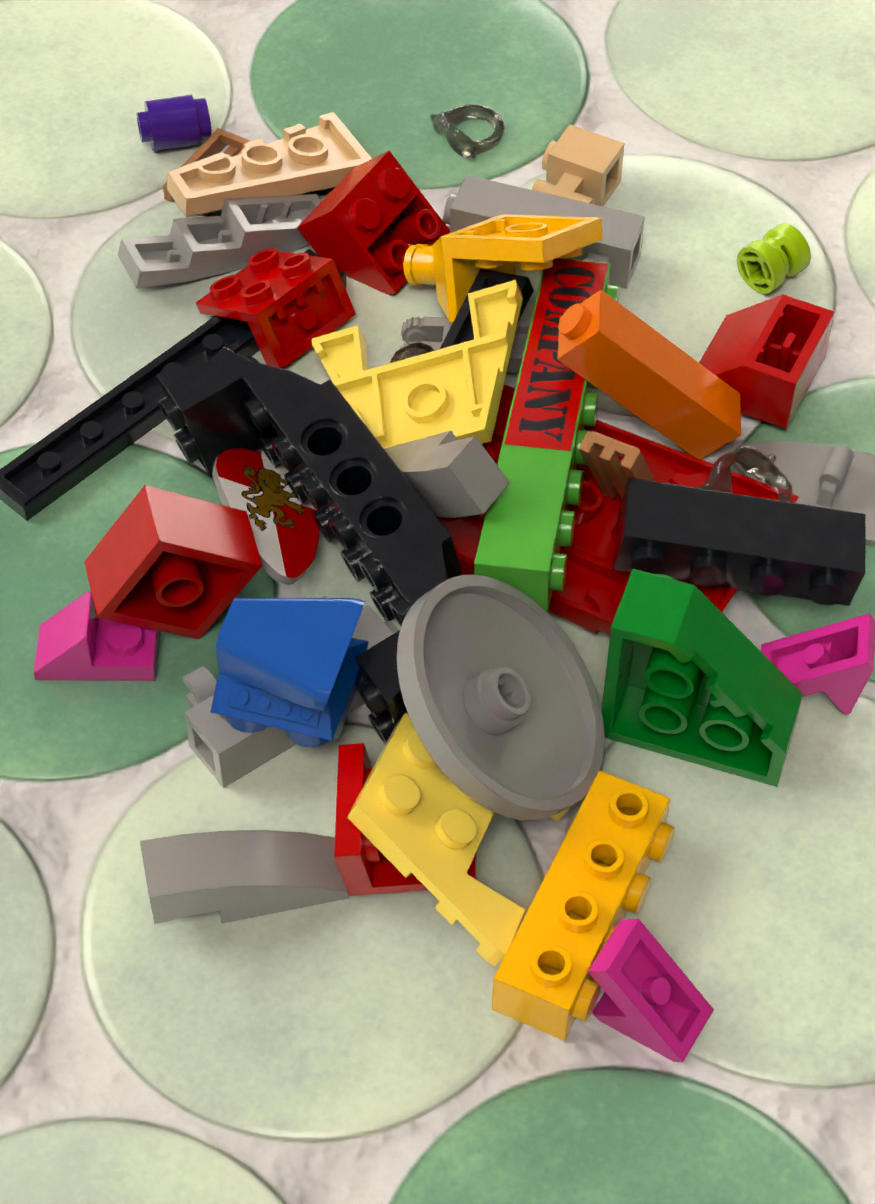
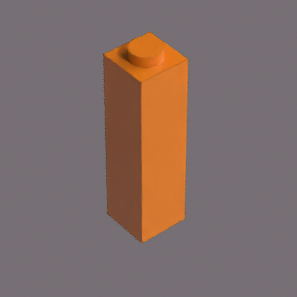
[557,290,741,459]

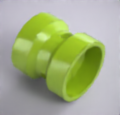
[737,223,811,294]

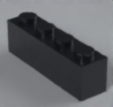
[614,477,866,606]

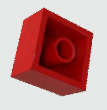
[84,485,263,639]

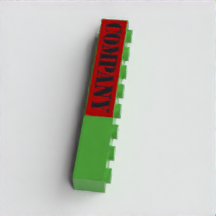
[474,258,619,613]

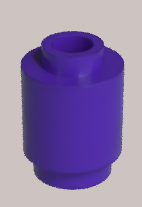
[136,94,212,151]

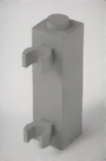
[443,175,645,289]
[183,596,399,788]

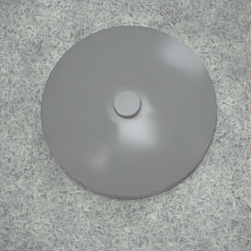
[397,575,605,821]

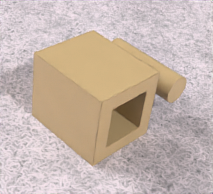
[532,124,625,207]

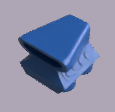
[210,598,369,748]

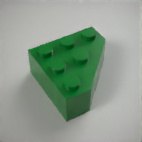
[601,569,803,787]

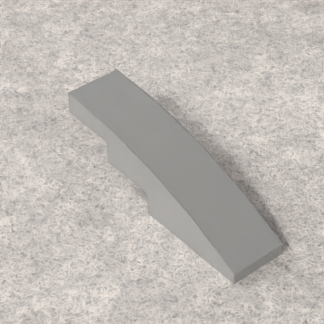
[118,194,321,288]

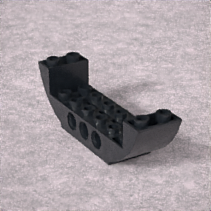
[156,361,462,744]

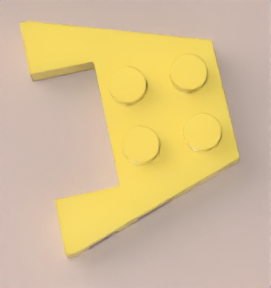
[312,280,523,449]
[347,713,570,966]

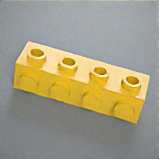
[492,770,675,1041]

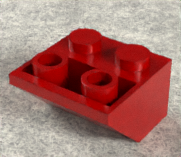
[297,151,450,296]
[699,294,835,429]

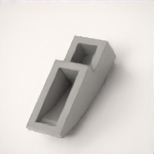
[384,431,510,518]
[140,830,349,924]

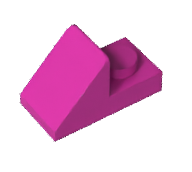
[33,592,160,681]
[761,613,875,715]
[588,919,714,1062]

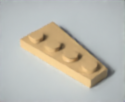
[167,112,372,217]

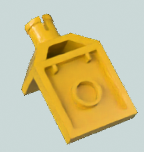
[403,214,603,323]

